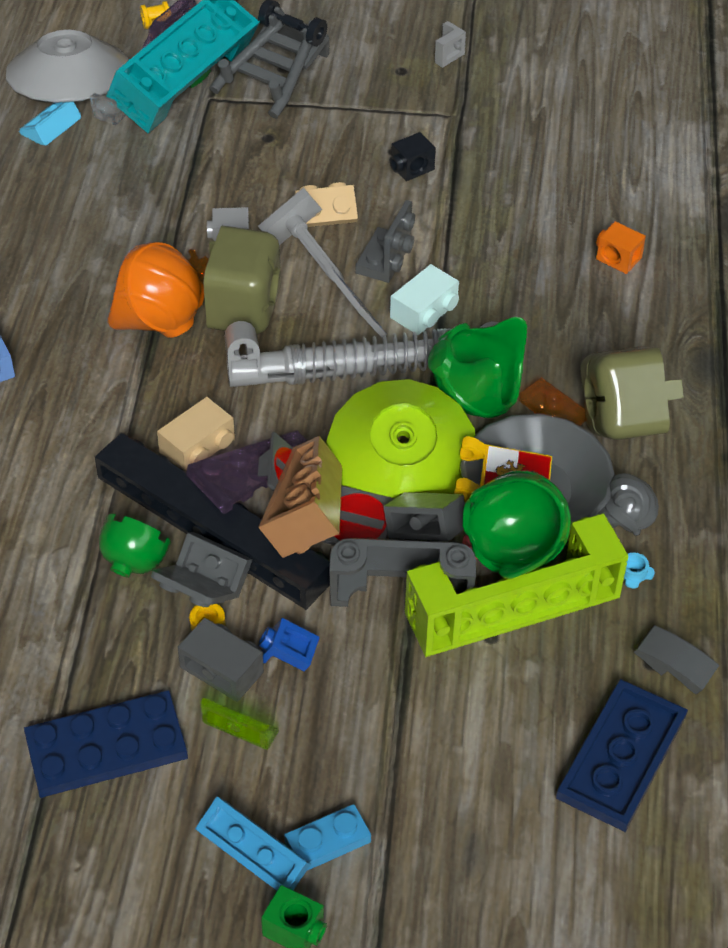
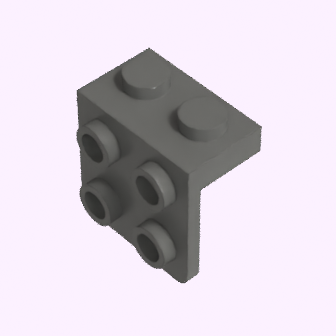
[151,532,253,607]

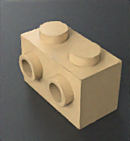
[157,397,235,472]

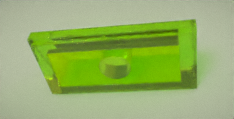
[201,698,279,750]

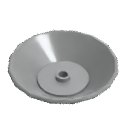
[6,30,129,103]

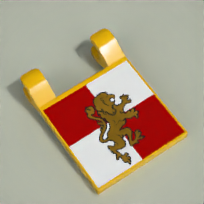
[454,436,552,503]

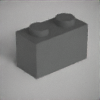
[383,492,465,542]
[178,618,264,702]

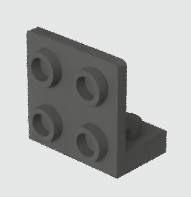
[355,200,415,283]

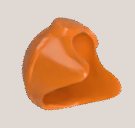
[107,242,204,338]

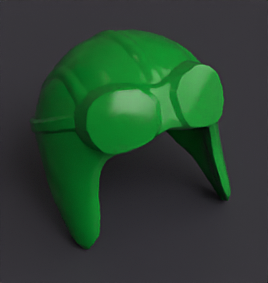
[428,317,527,418]
[463,471,571,579]

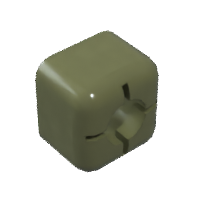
[204,226,281,334]
[580,346,684,440]

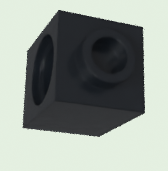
[389,132,436,182]

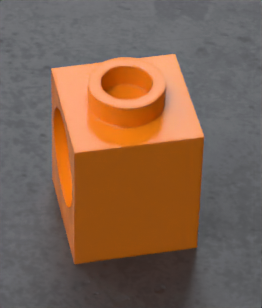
[596,221,646,274]

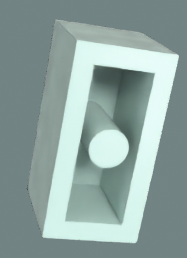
[390,264,459,335]

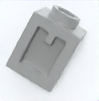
[435,21,466,68]

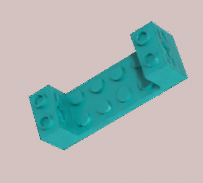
[106,0,260,133]

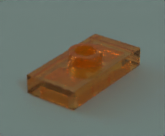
[519,377,586,426]

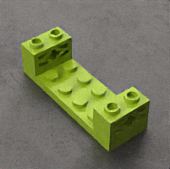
[405,513,628,657]

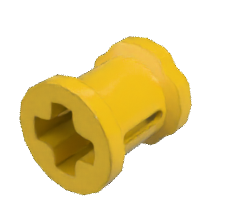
[140,1,171,29]

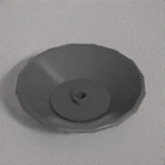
[460,413,615,525]

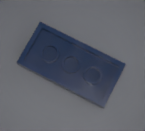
[556,679,688,832]
[24,690,188,798]

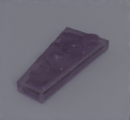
[186,430,308,514]

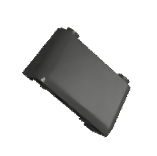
[329,538,476,607]

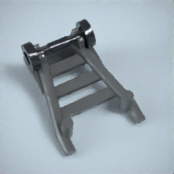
[209,0,329,119]

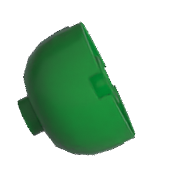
[99,514,171,578]

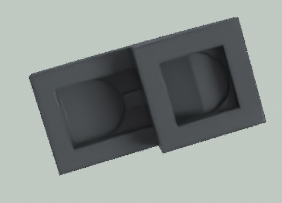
[634,626,719,695]

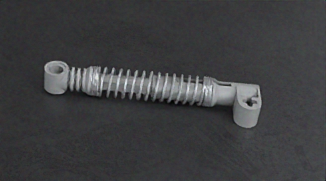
[224,321,499,387]

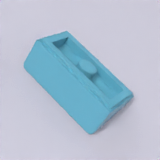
[19,102,81,145]

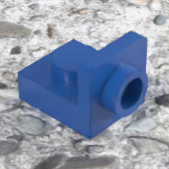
[258,618,320,671]

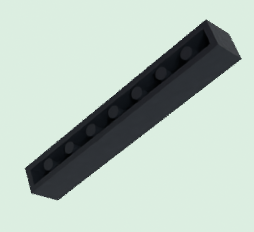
[95,433,330,610]

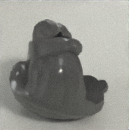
[596,473,659,536]

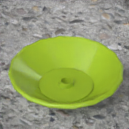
[326,379,476,498]

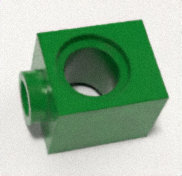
[261,885,327,948]

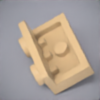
[295,182,358,227]

